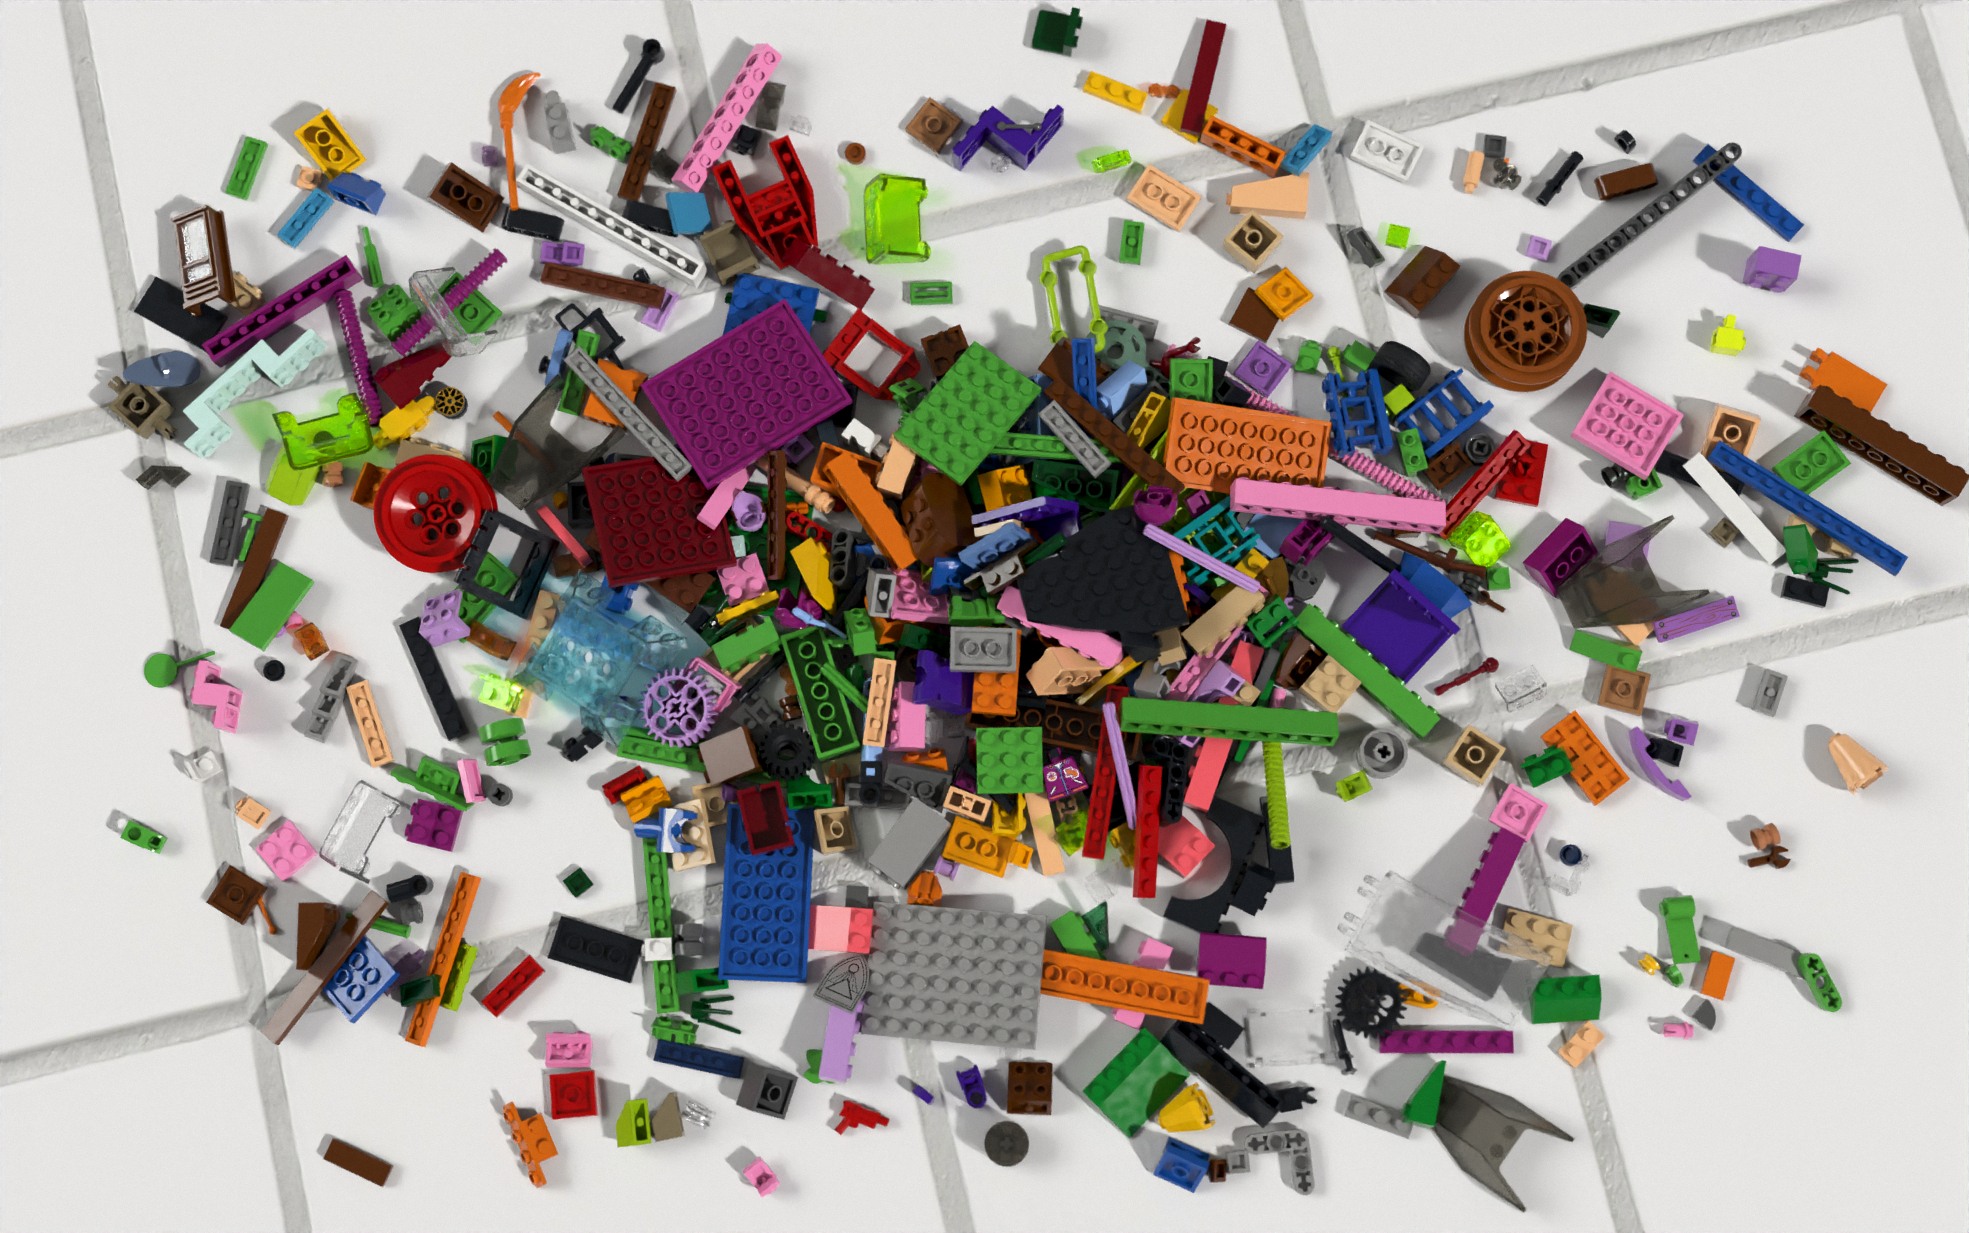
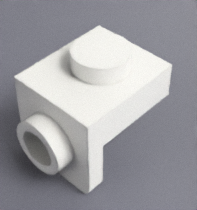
[641,938,673,961]

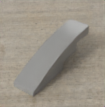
[303,653,358,743]
[1724,927,1813,980]

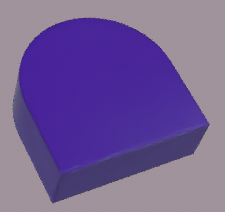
[912,1085,935,1105]

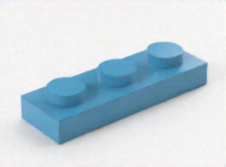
[1281,124,1332,177]
[277,187,334,249]

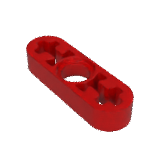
[785,512,833,553]

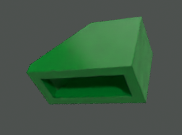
[1783,524,1818,574]
[676,967,729,995]

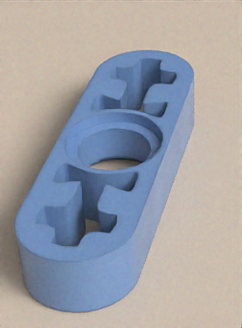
[545,328,573,390]

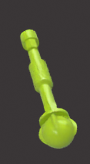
[1327,346,1353,413]

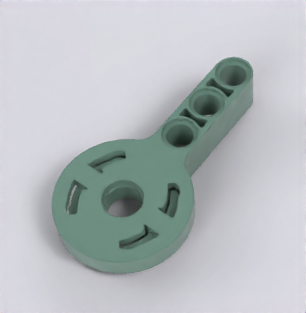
[1086,320,1169,399]

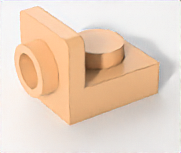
[234,795,271,830]

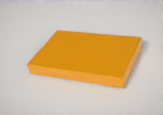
[941,815,1017,878]

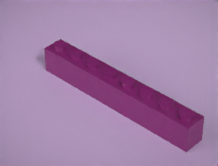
[202,255,363,368]

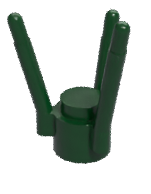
[1808,559,1859,595]
[700,594,747,648]
[691,996,741,1034]

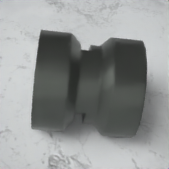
[1601,463,1631,488]

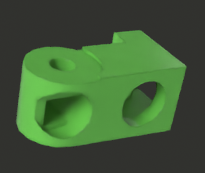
[120,820,167,854]

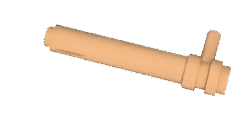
[754,454,836,513]

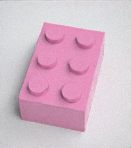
[885,681,926,752]

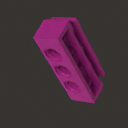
[1279,486,1348,566]

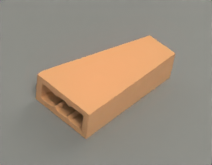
[1226,172,1309,219]

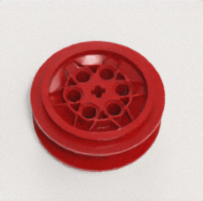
[374,454,498,573]

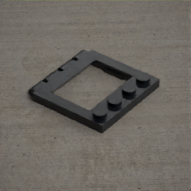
[454,510,560,619]

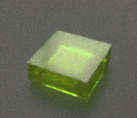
[1385,224,1411,250]

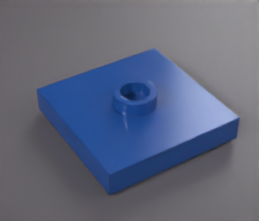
[929,556,976,595]

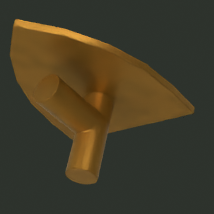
[1255,557,1289,603]

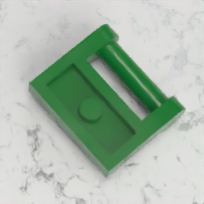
[1245,594,1300,651]

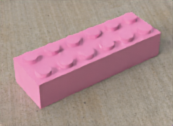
[997,582,1126,668]

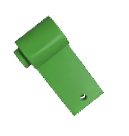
[1659,895,1701,964]

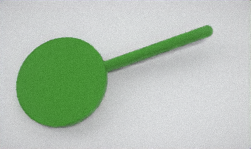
[144,651,215,688]

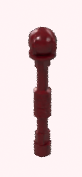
[1434,657,1499,696]

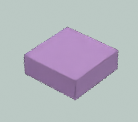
[1525,235,1552,262]

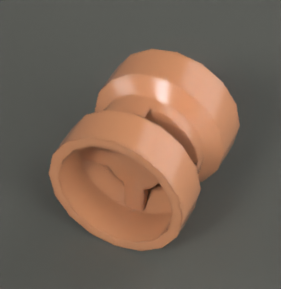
[321,462,344,487]
[1750,823,1781,851]

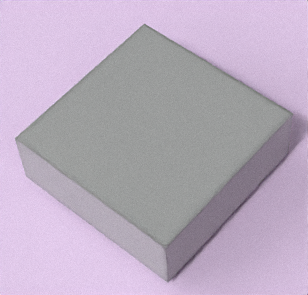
[1225,1149,1250,1174]

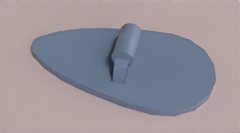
[122,351,200,387]

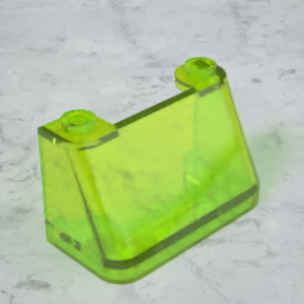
[864,173,931,265]
[272,392,373,471]

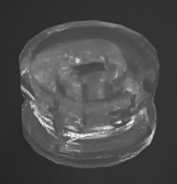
[681,1100,716,1130]

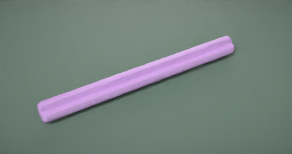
[1143,524,1260,593]
[1102,702,1137,830]

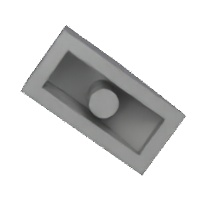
[866,568,897,618]

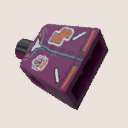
[1043,747,1090,802]

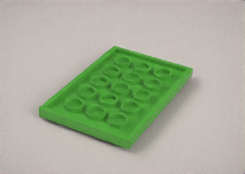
[893,341,1042,486]

